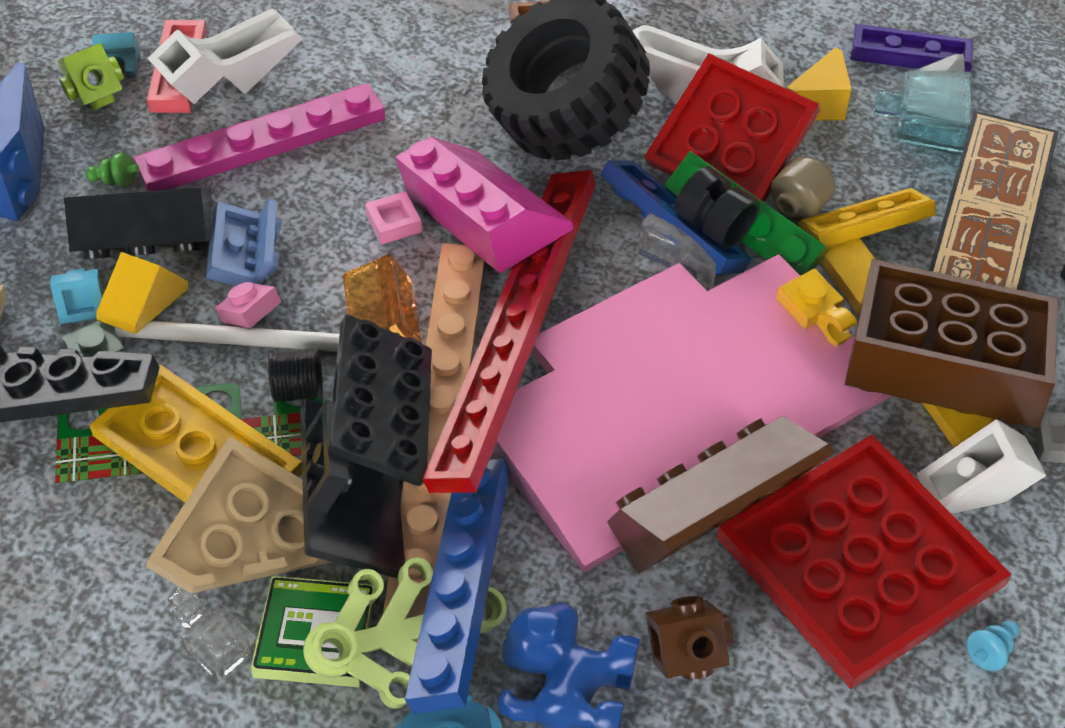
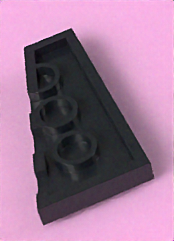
[0,346,160,423]

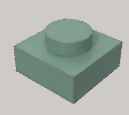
[62,321,125,357]

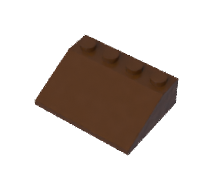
[844,259,1058,429]

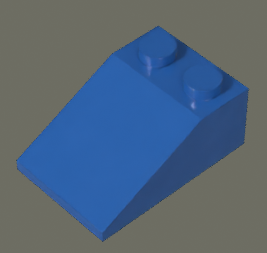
[0,62,44,221]

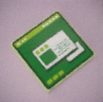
[251,576,375,688]

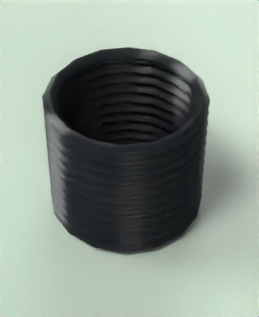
[268,348,323,403]

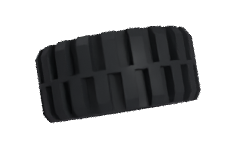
[482,0,650,160]

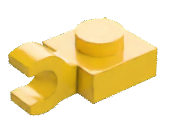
[776,268,857,347]

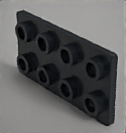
[327,314,432,486]
[300,399,405,578]

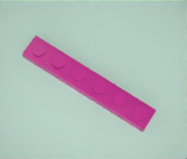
[133,83,385,191]

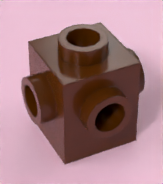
[646,596,734,679]

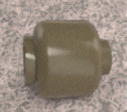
[770,156,836,221]

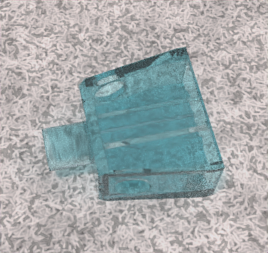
[873,71,971,156]

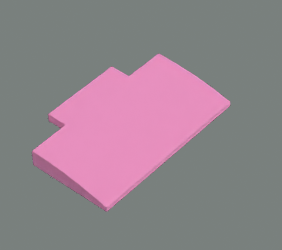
[491,254,891,573]

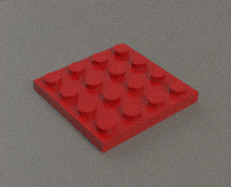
[716,434,1012,689]

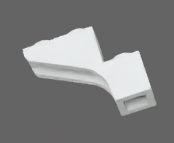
[148,9,303,104]
[633,25,784,105]

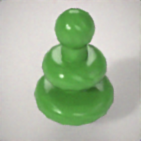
[85,152,140,188]

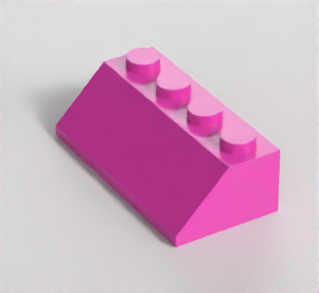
[395,136,574,274]

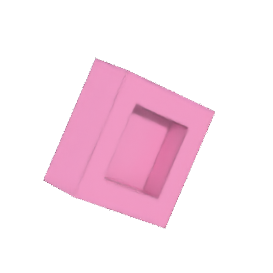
[365,191,422,245]
[215,282,282,329]

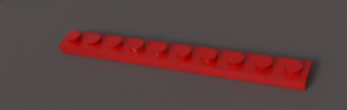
[422,170,596,493]

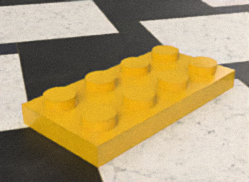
[89,364,302,503]

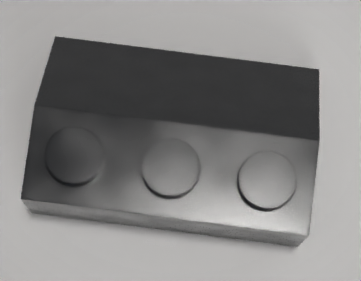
[64,187,211,259]

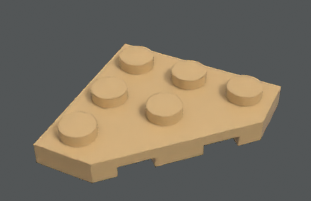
[145,436,331,593]

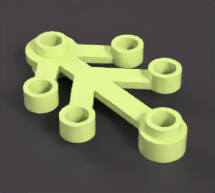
[303,557,507,709]

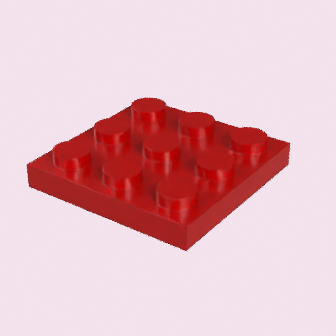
[644,53,820,203]

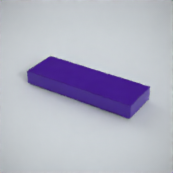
[850,24,973,76]

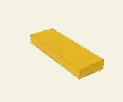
[798,188,936,247]

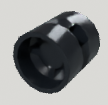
[674,166,760,249]

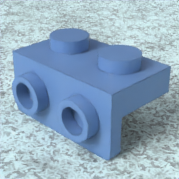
[206,198,282,286]

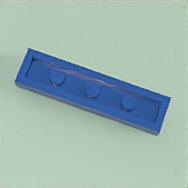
[600,160,752,276]

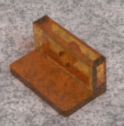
[343,253,422,343]

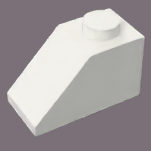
[917,419,1047,514]

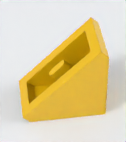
[786,47,852,121]
[96,252,189,334]

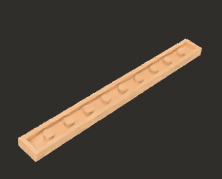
[383,243,486,643]

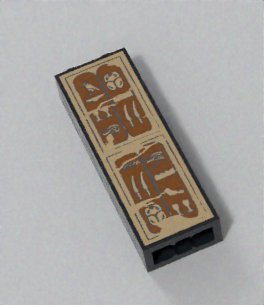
[928,111,1059,290]

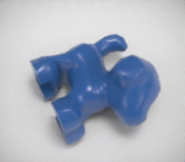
[497,601,640,728]

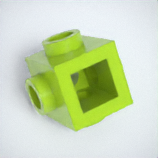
[57,43,124,110]

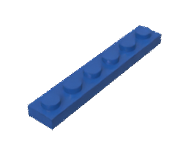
[405,458,510,714]

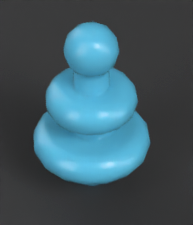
[966,620,1020,672]

